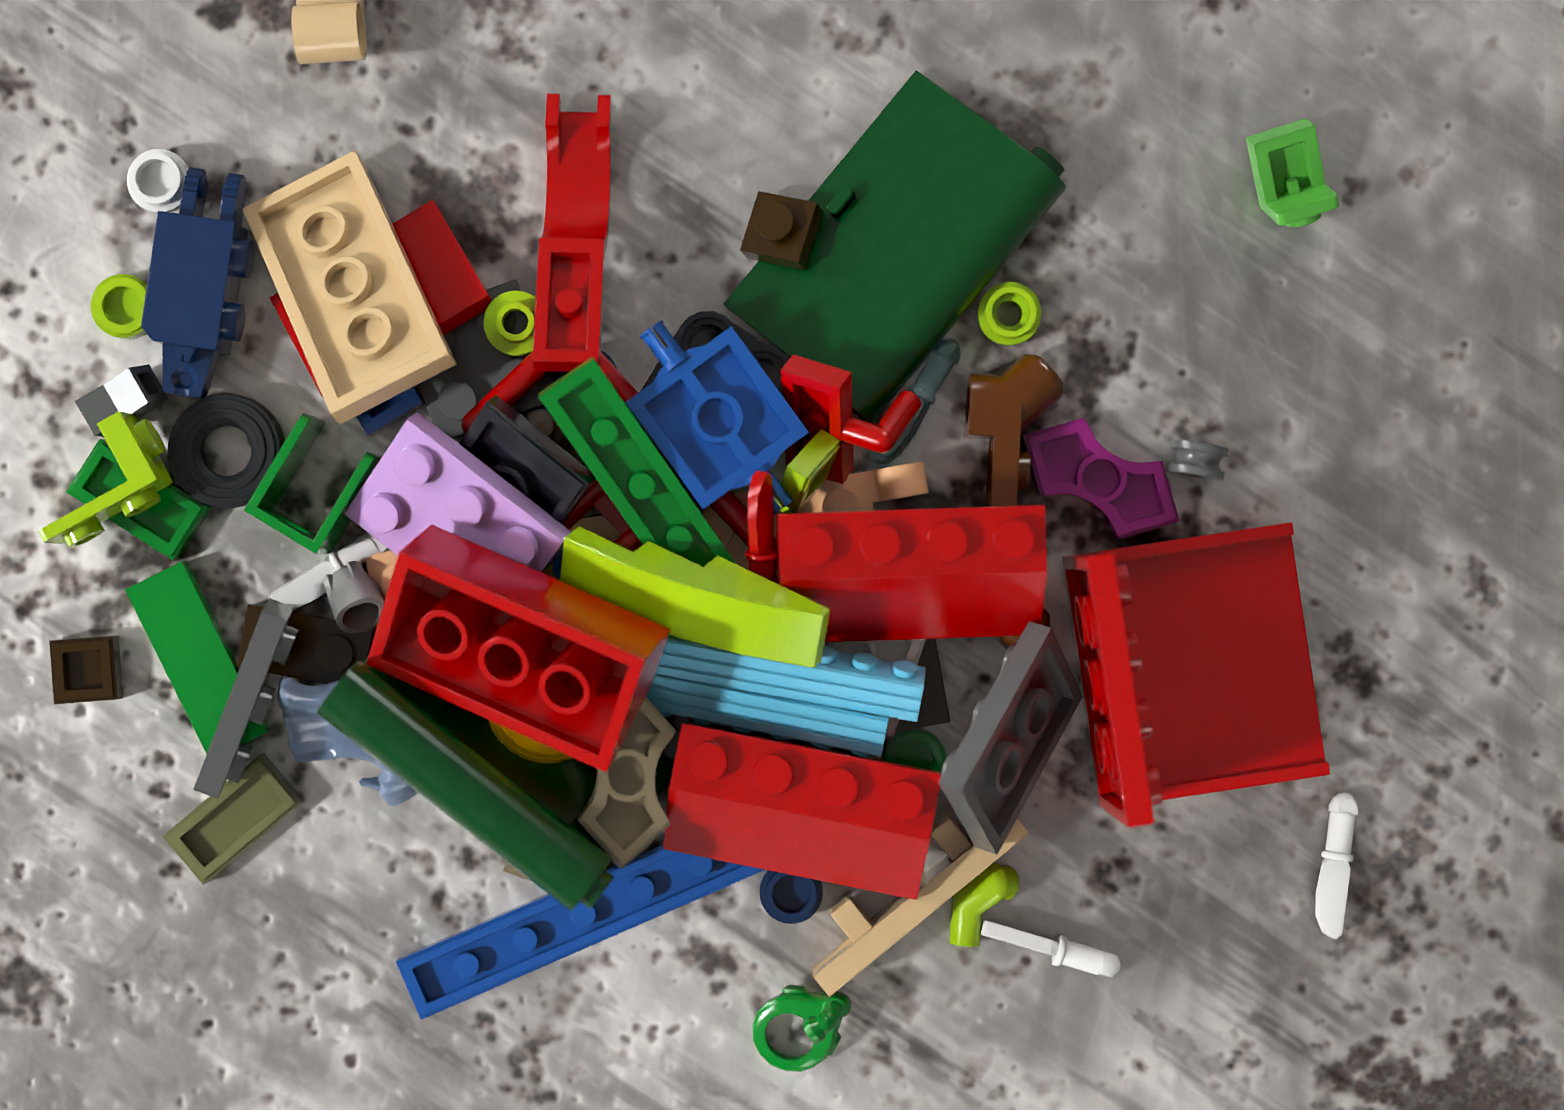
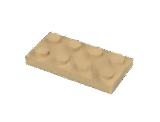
[242,150,456,424]

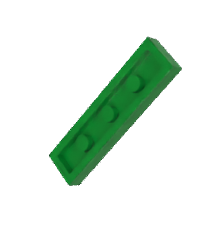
[538,356,738,567]

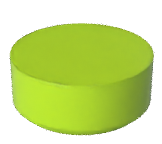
[91,274,147,340]

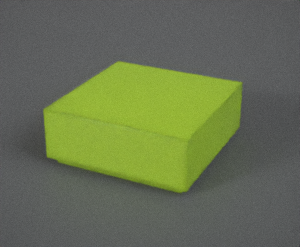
[775,429,840,514]

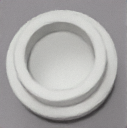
[127,149,189,213]

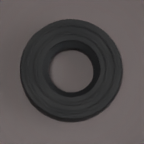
[168,393,285,508]

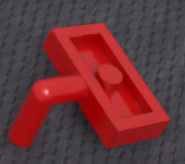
[781,355,922,484]

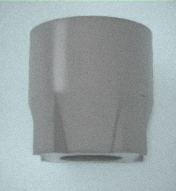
[323,561,384,633]

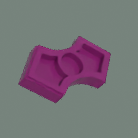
[1021,418,1180,540]

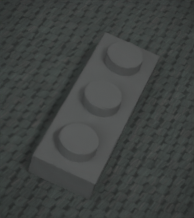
[193,598,299,799]

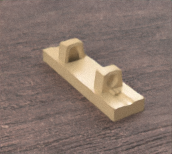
[812,814,1029,997]

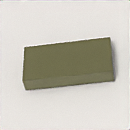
[162,753,305,885]

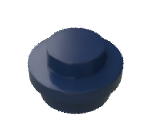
[760,870,823,924]

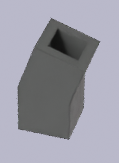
[75,364,169,438]

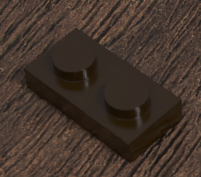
[236,604,377,684]

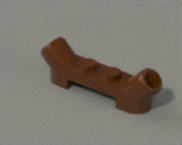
[964,354,1063,651]

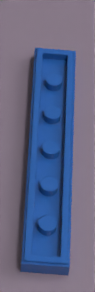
[396,843,765,1020]

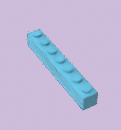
[655,635,926,722]
[646,675,889,757]

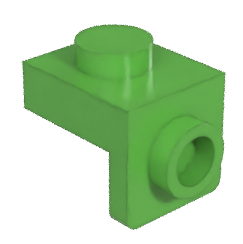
[1246,118,1339,227]

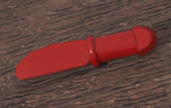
[745,470,777,583]

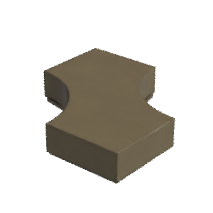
[575,697,676,869]

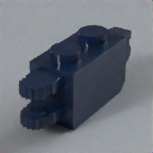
[141,167,255,399]

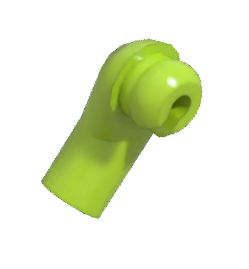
[949,862,1020,947]

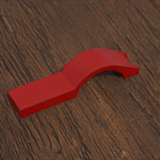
[532,93,612,372]

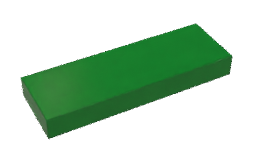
[124,561,271,754]

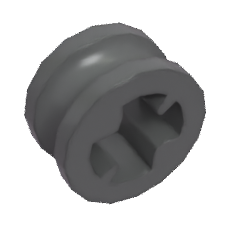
[1167,440,1229,481]

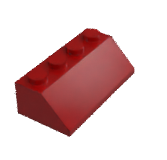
[775,505,1047,643]
[366,524,671,772]
[663,722,942,900]

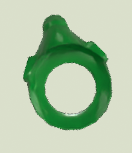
[752,985,851,1072]

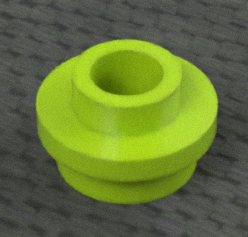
[977,282,1041,346]
[484,291,536,356]

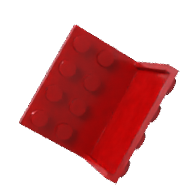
[1062,522,1330,828]

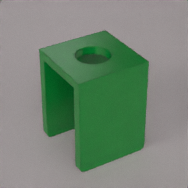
[243,413,382,554]

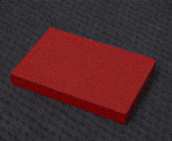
[269,199,493,397]

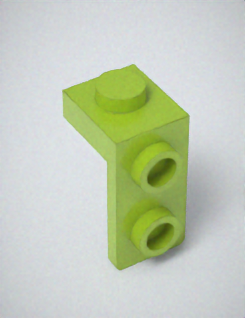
[38,411,174,549]

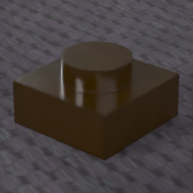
[740,191,824,271]

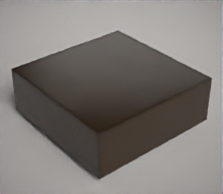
[49,635,123,704]

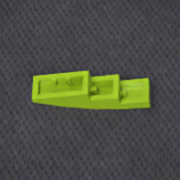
[560,526,830,668]

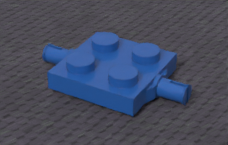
[625,320,809,515]

